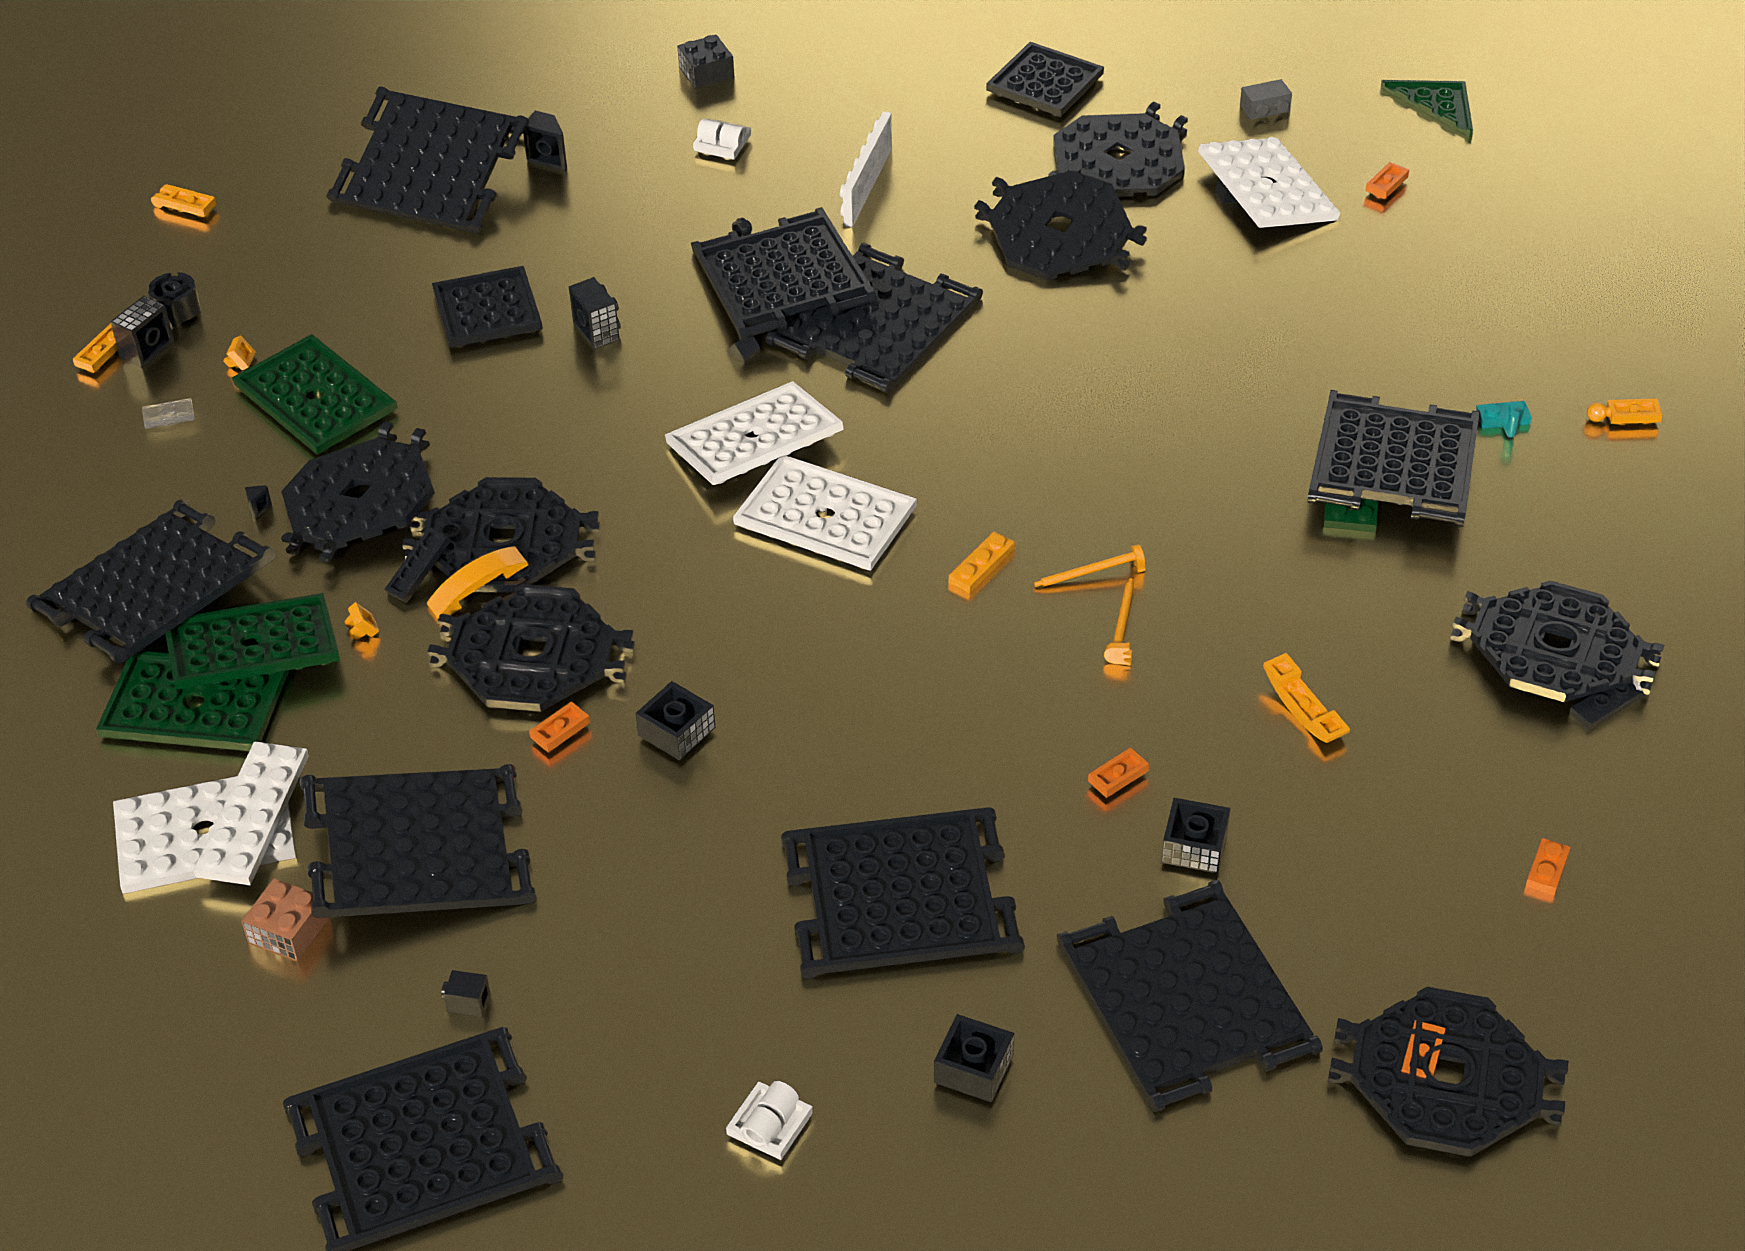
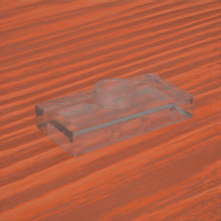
[142,398,195,429]

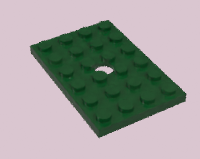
[232,334,398,455]
[165,593,340,690]
[96,651,289,751]

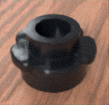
[732,217,752,237]

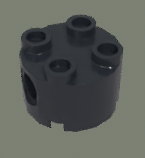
[148,272,201,327]

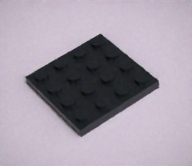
[986,41,1104,117]
[432,265,543,348]

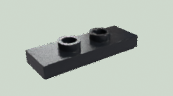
[384,526,451,604]
[1569,683,1648,730]

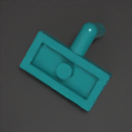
[1476,401,1532,438]

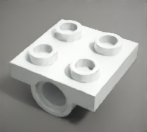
[693,118,751,159]
[726,1081,813,1160]

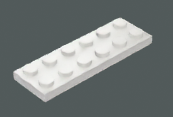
[840,111,892,227]
[194,742,309,885]

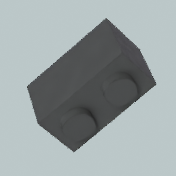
[1240,79,1292,120]

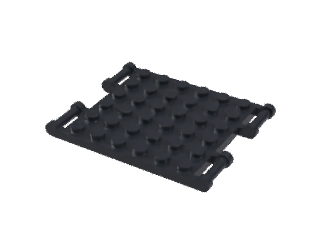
[326,86,530,233]
[691,207,877,341]
[766,243,983,394]
[1307,390,1480,527]
[26,499,276,663]
[300,764,537,918]
[781,807,1025,979]
[1057,879,1323,1112]
[283,1027,563,1251]

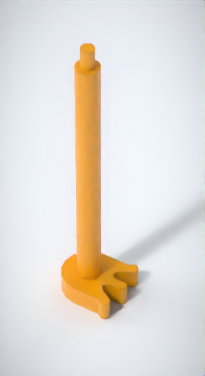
[1034,544,1146,587]
[1104,578,1134,666]

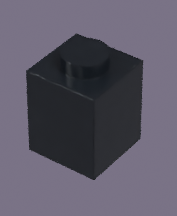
[441,970,490,1017]

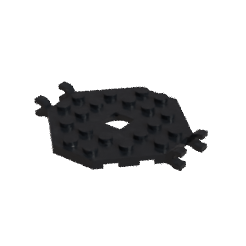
[1048,101,1188,197]
[974,170,1147,280]
[281,421,435,563]
[402,477,600,592]
[1450,581,1665,702]
[427,584,635,712]
[1328,987,1569,1157]

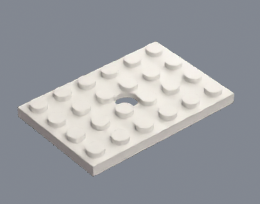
[1198,137,1340,228]
[665,381,844,485]
[733,456,917,571]
[113,776,296,894]

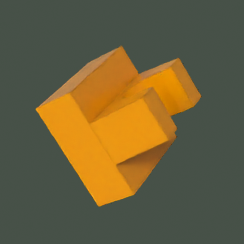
[223,335,256,370]
[344,602,379,640]

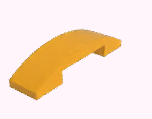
[427,546,528,619]
[1263,653,1350,743]

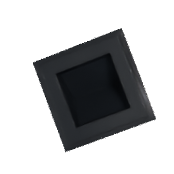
[1215,177,1237,204]
[727,336,760,362]
[245,485,272,520]

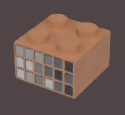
[242,878,329,961]

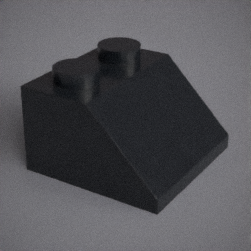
[523,110,568,171]

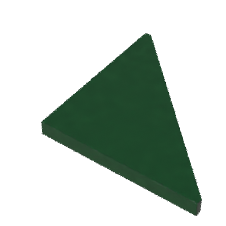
[1381,80,1473,137]

